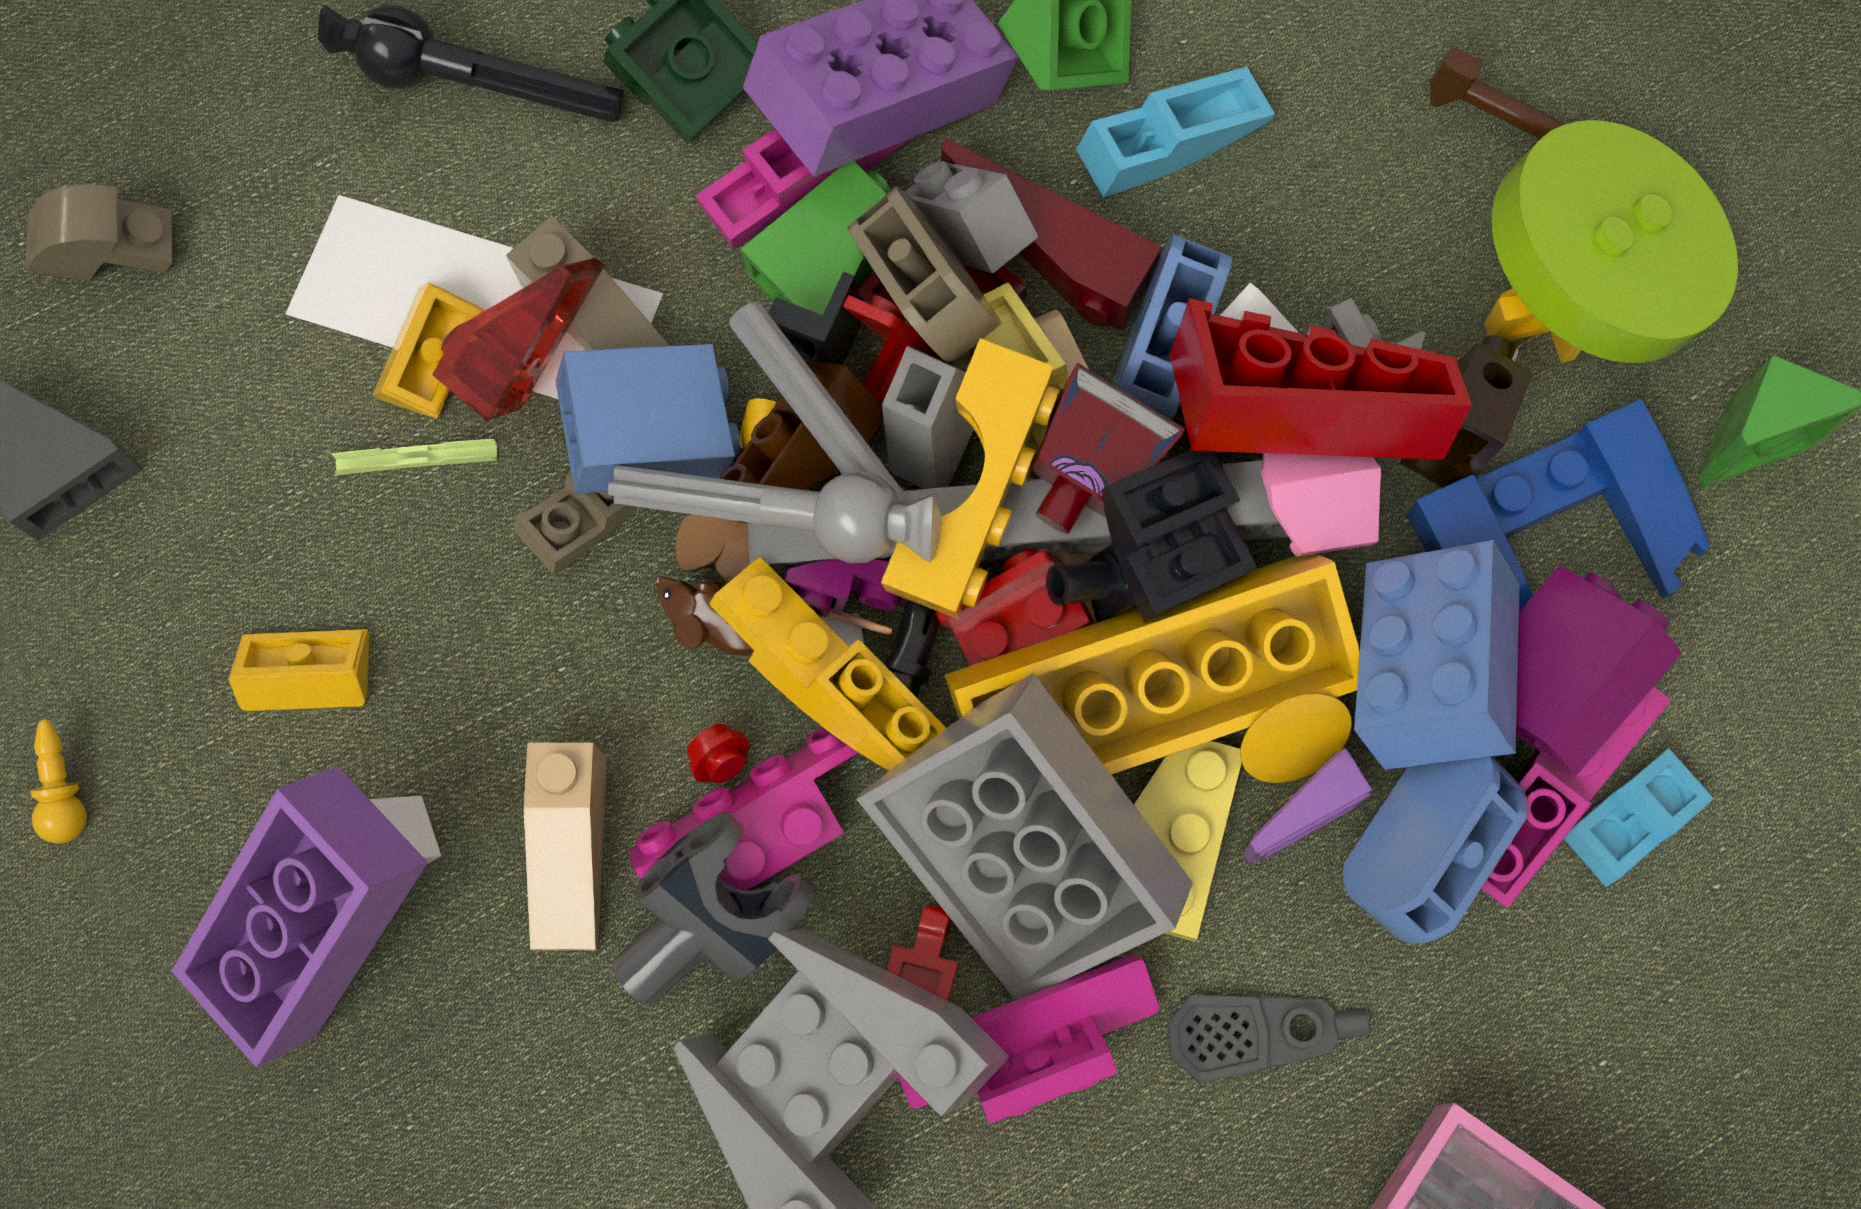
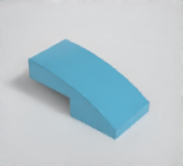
[1564,748,1714,887]

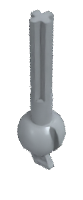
[608,465,942,564]

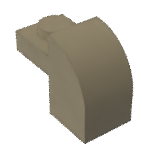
[26,184,172,281]

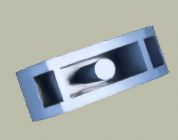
[1112,234,1232,420]
[1343,756,1528,943]

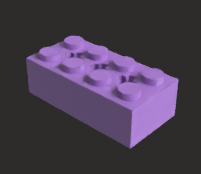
[743,0,1019,177]
[171,767,428,1068]

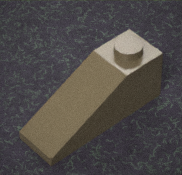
[506,216,670,350]

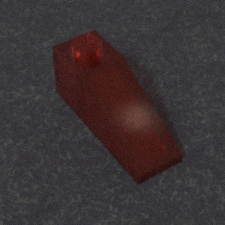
[432,258,605,422]

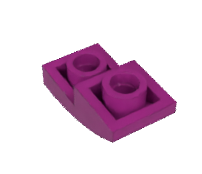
[785,559,911,617]

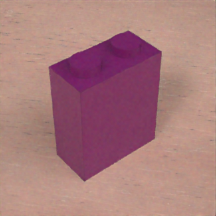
[1516,565,1682,776]

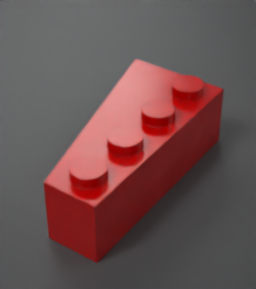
[1170,298,1472,460]

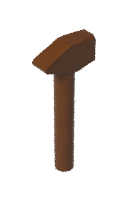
[1430,48,1565,139]

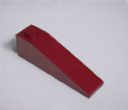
[941,139,1162,331]

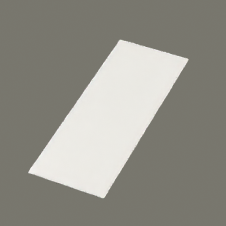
[286,195,663,399]

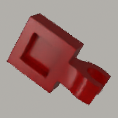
[887,904,959,1001]

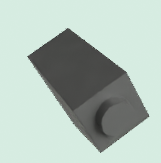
[0,380,142,541]

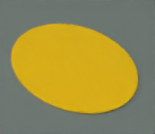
[1240,693,1352,783]

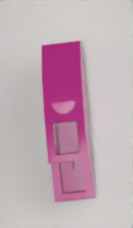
[695,129,914,250]
[1481,687,1671,908]

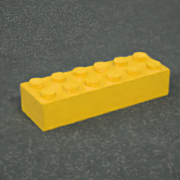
[944,554,1360,775]

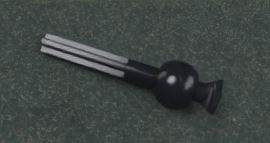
[318,5,624,123]

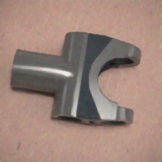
[612,812,814,1004]

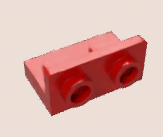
[935,549,1096,666]

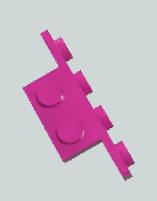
[628,727,858,890]
[898,953,1159,1124]

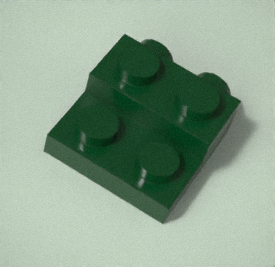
[603,0,758,144]

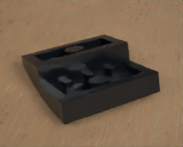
[1101,450,1258,622]

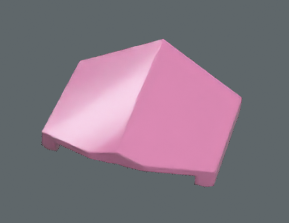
[1261,453,1381,557]

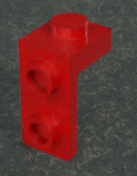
[842,295,942,406]

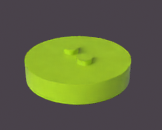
[1492,120,1738,363]

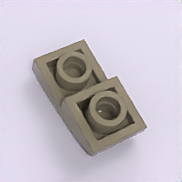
[514,472,639,575]

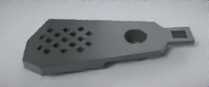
[1167,995,1370,1084]

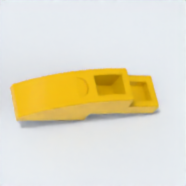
[709,556,947,771]

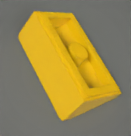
[373,282,484,419]
[228,629,370,711]

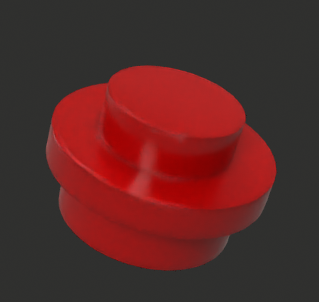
[687,724,750,783]

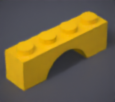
[881,338,1061,619]

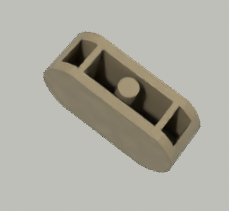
[847,186,1002,365]

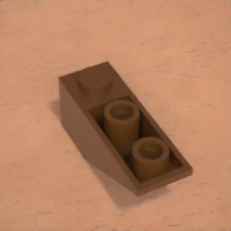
[718,360,884,523]

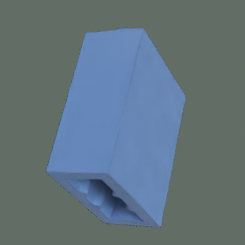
[555,344,740,494]

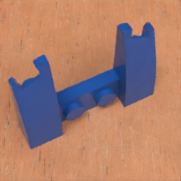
[1407,399,1709,611]

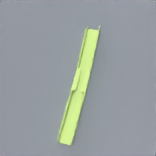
[332,439,497,475]

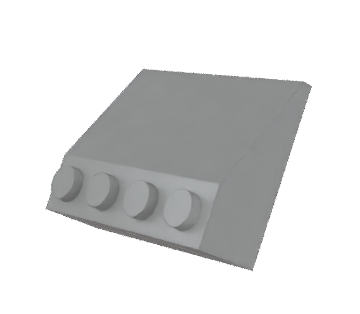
[856,673,1193,1000]

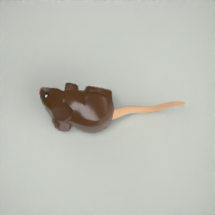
[656,576,892,655]

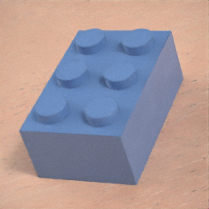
[1354,540,1519,770]

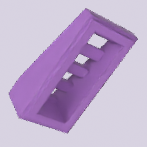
[1243,748,1372,865]

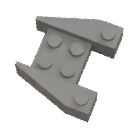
[673,929,1010,1209]

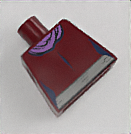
[1031,363,1185,534]

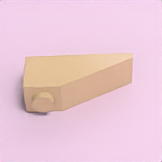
[524,743,607,951]

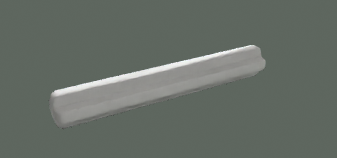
[729,302,908,504]

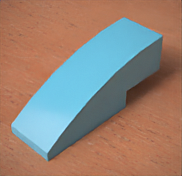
[1076,67,1275,198]

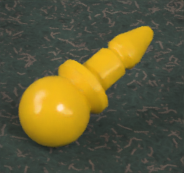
[30,719,87,844]

